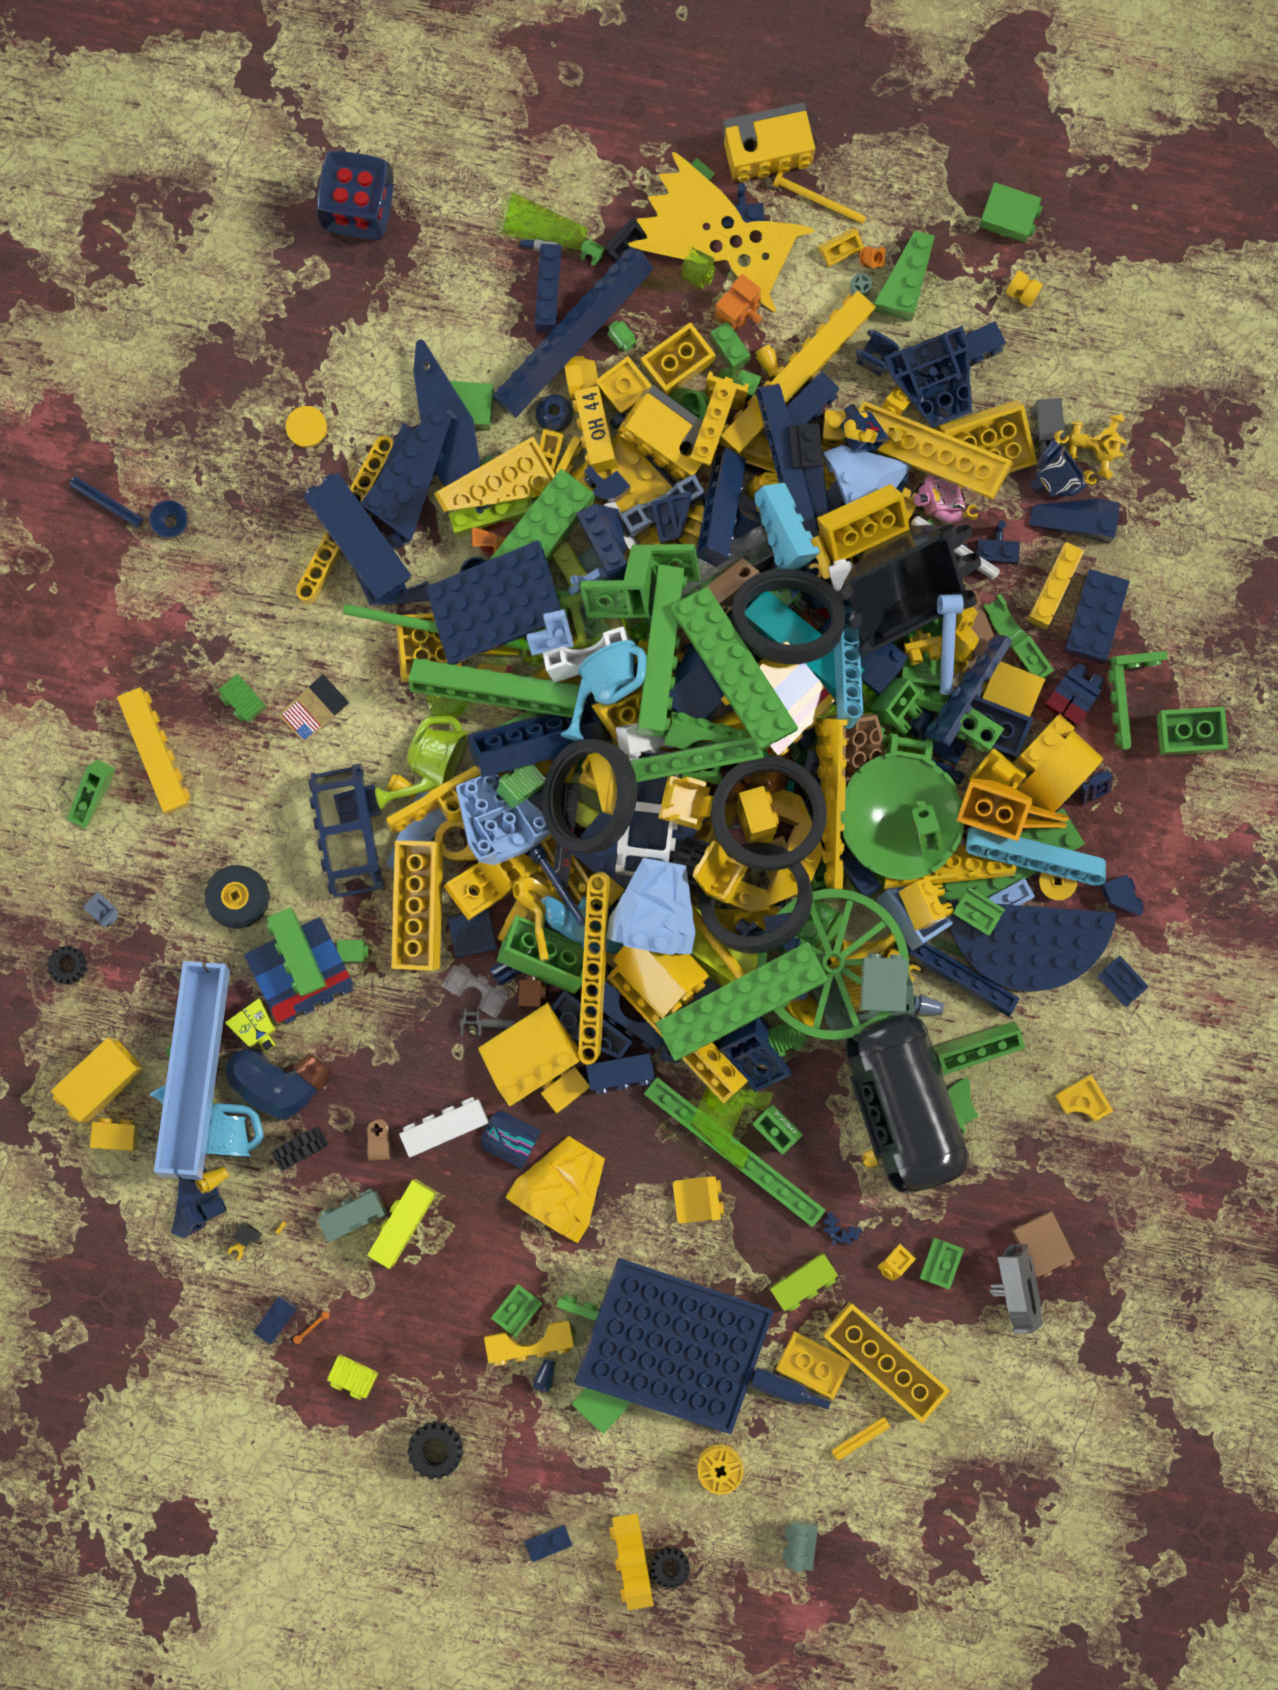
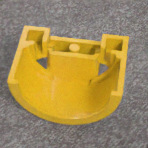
[1013,714,1103,818]

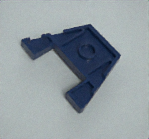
[355,531,429,607]

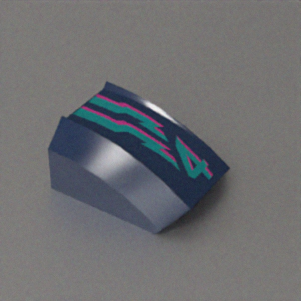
[481,1111,542,1169]

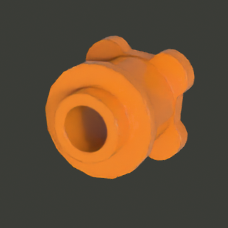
[859,246,886,269]

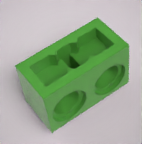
[956,708,1004,753]

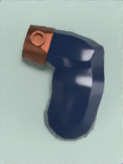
[225,1048,332,1121]

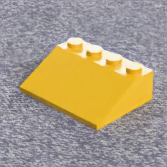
[938,400,1037,489]
[478,1003,580,1106]

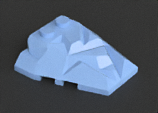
[606,857,695,955]

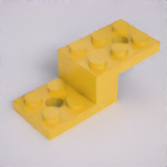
[443,843,553,920]

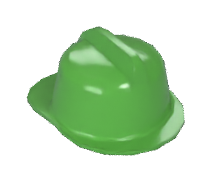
[669,388,710,422]

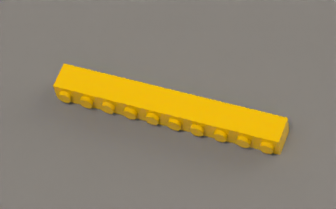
[719,291,876,455]

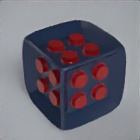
[316,151,394,239]

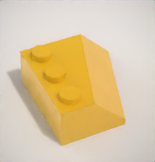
[396,613,462,683]

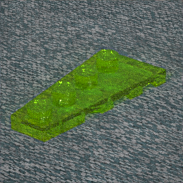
[503,192,588,249]

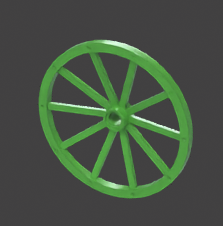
[758,889,909,1040]

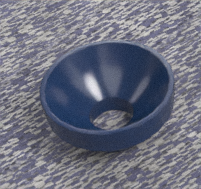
[535,394,573,432]
[150,500,188,538]

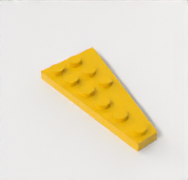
[884,844,1016,889]

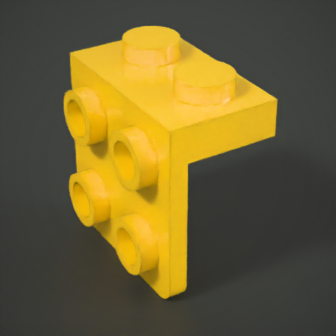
[693,841,748,903]
[673,1176,724,1223]

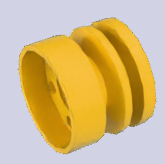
[697,1443,743,1495]

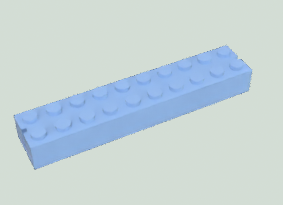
[154,961,230,1180]

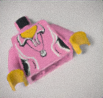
[914,474,978,523]

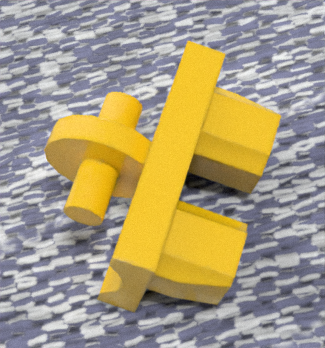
[902,629,942,665]

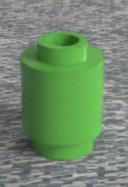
[607,321,637,352]

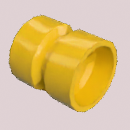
[1005,270,1044,308]

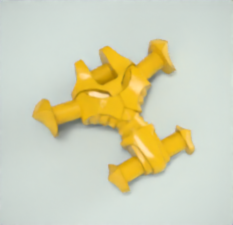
[1067,413,1127,480]

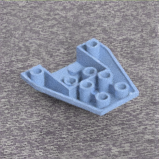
[456,774,550,865]

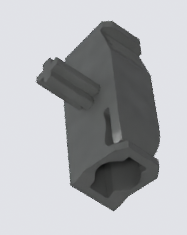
[990,1244,1043,1334]

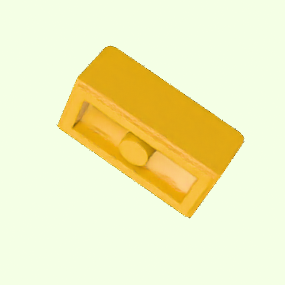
[817,228,864,267]

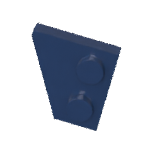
[651,491,692,544]

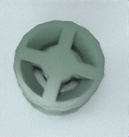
[850,273,872,297]

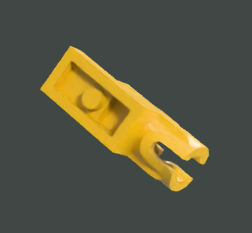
[953,607,979,674]

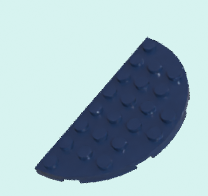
[947,900,1116,991]

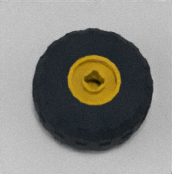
[204,865,270,929]

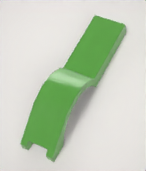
[982,594,1054,678]

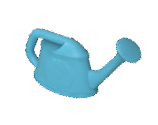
[561,640,647,741]
[149,1085,263,1156]

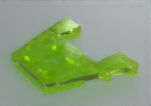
[690,1086,773,1169]

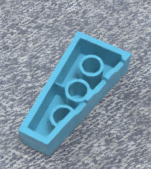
[754,483,820,570]

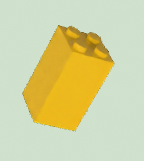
[613,946,709,1016]
[51,1037,145,1122]

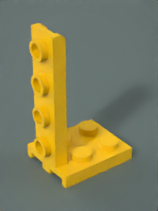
[690,371,749,466]

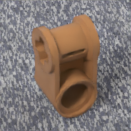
[367,1119,391,1161]

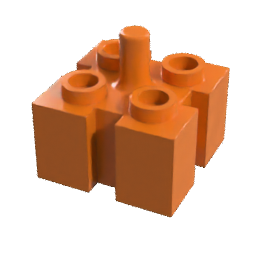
[714,274,762,331]

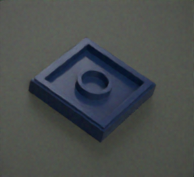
[447,908,497,958]

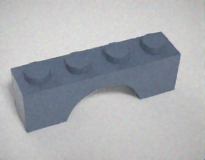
[620,474,705,538]

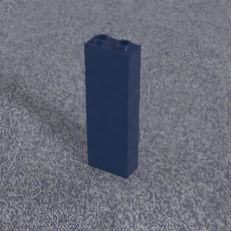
[303,473,412,602]

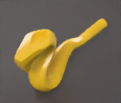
[513,861,560,961]

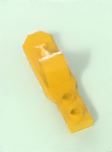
[386,766,503,834]
[826,933,896,975]

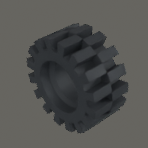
[46,946,88,984]
[651,1546,690,1590]

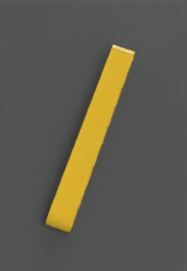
[296,436,393,604]
[578,872,610,1065]

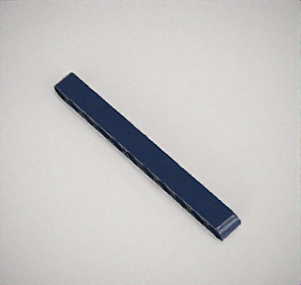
[756,383,832,610]

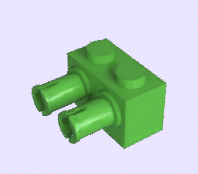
[870,678,922,735]

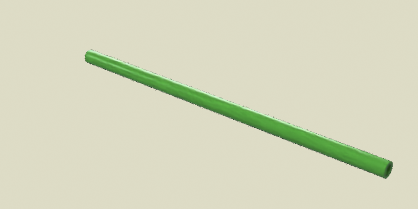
[343,604,543,654]

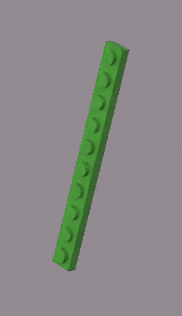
[644,1078,826,1227]

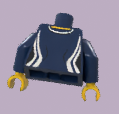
[1031,430,1097,496]

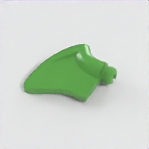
[948,1078,978,1134]

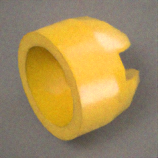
[862,1149,879,1168]

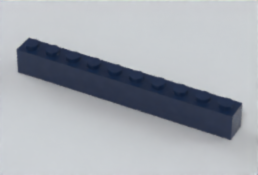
[492,247,654,418]

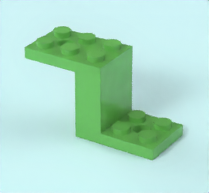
[580,544,701,618]

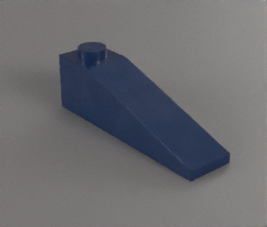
[821,616,908,695]

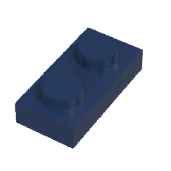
[524,1524,573,1562]

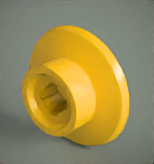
[1039,872,1077,900]

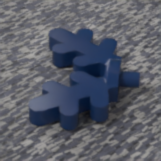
[823,1212,862,1245]

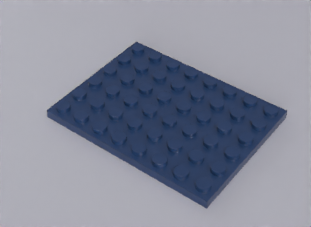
[574,1257,774,1434]

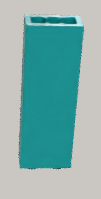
[745,591,865,706]

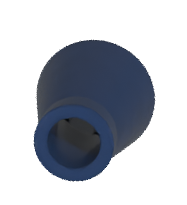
[532,1359,556,1393]

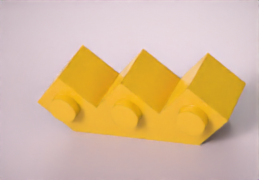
[609,1513,654,1611]

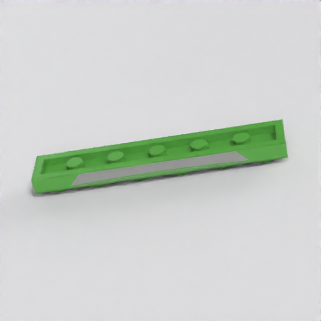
[631,737,764,782]

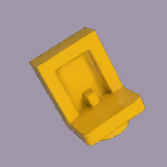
[881,386,911,416]

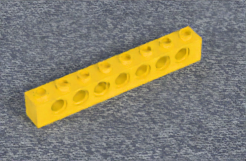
[607,966,748,1103]

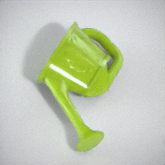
[375,715,468,810]

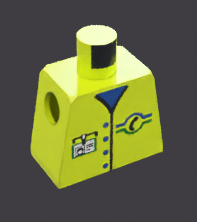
[226,999,277,1053]

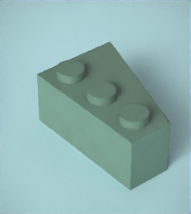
[317,1189,388,1243]

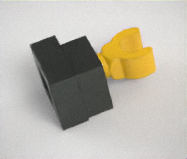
[227,1221,263,1261]

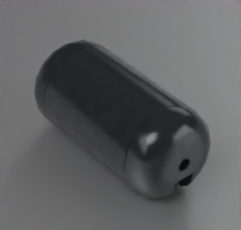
[845,1013,969,1194]

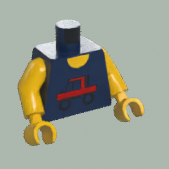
[841,404,906,453]

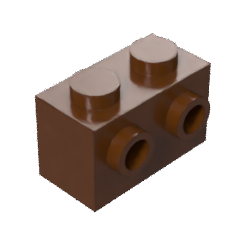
[518,976,546,1008]

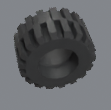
[673,836,710,895]
[407,1421,463,1480]

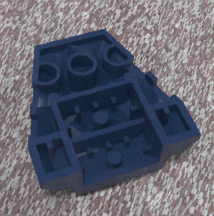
[884,326,972,428]

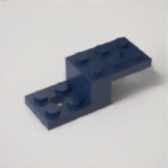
[698,988,791,1092]

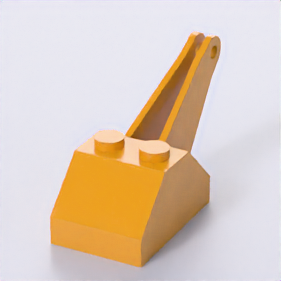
[956,778,1069,841]

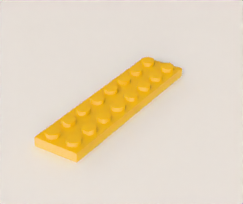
[844,401,1013,500]

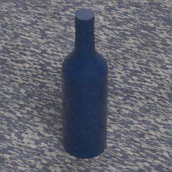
[750,1367,831,1410]

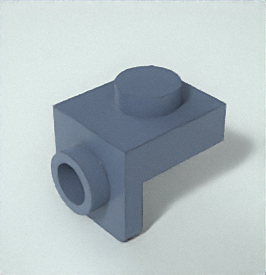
[83,891,119,927]

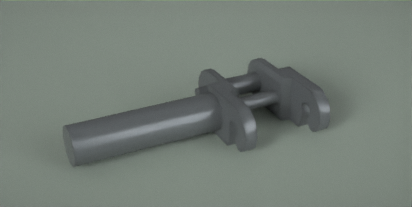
[460,1008,514,1037]

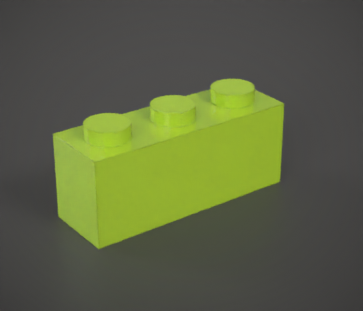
[769,1253,838,1312]

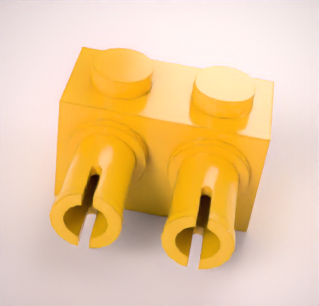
[899,879,953,931]

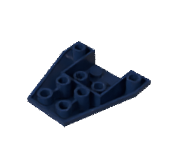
[669,643,735,721]

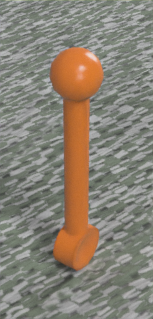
[293,1311,330,1344]

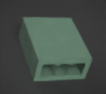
[860,953,908,1012]

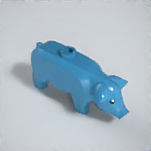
[541,896,624,954]

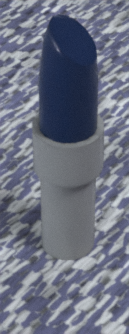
[518,239,558,250]

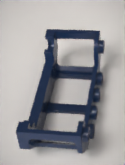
[308,763,386,899]

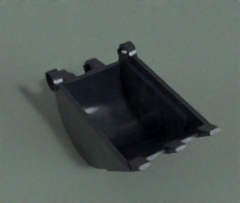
[840,524,982,657]

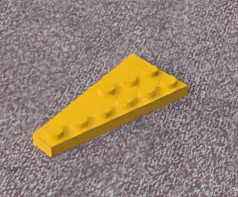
[434,437,555,512]

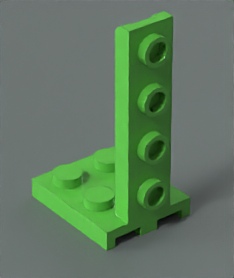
[1108,651,1167,750]

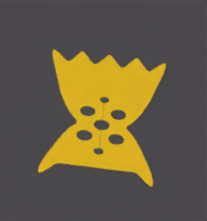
[628,152,815,312]

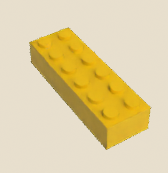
[391,840,443,971]
[822,1302,951,1424]

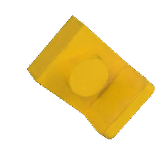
[878,1244,916,1281]

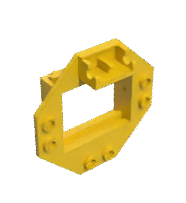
[693,789,824,913]

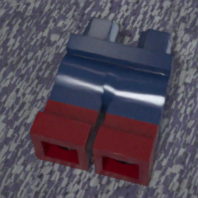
[1043,663,1104,728]

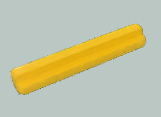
[832,1417,890,1461]

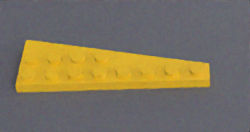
[815,717,847,889]

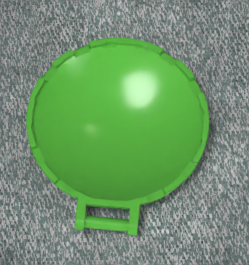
[841,733,964,880]

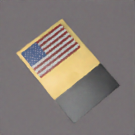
[278,674,349,743]

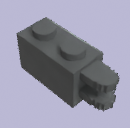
[1031,398,1065,456]

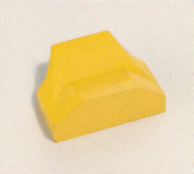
[564,356,598,401]

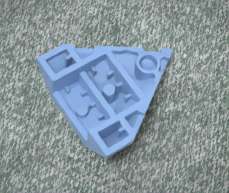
[822,446,911,505]

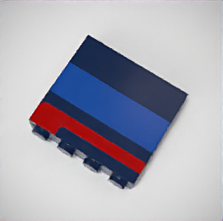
[244,916,356,1025]

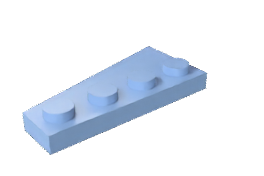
[386,791,454,871]

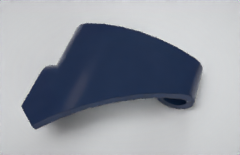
[171,1165,227,1239]

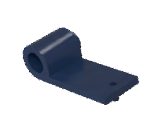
[906,709,967,765]

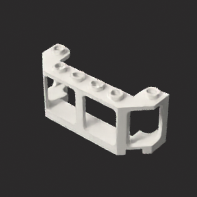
[615,751,683,876]

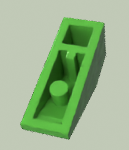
[67,759,116,829]

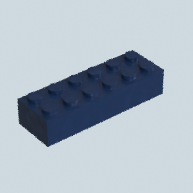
[467,702,604,777]

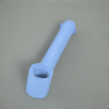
[937,595,963,695]

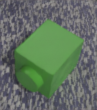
[337,940,369,963]

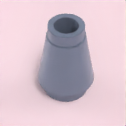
[914,994,944,1015]

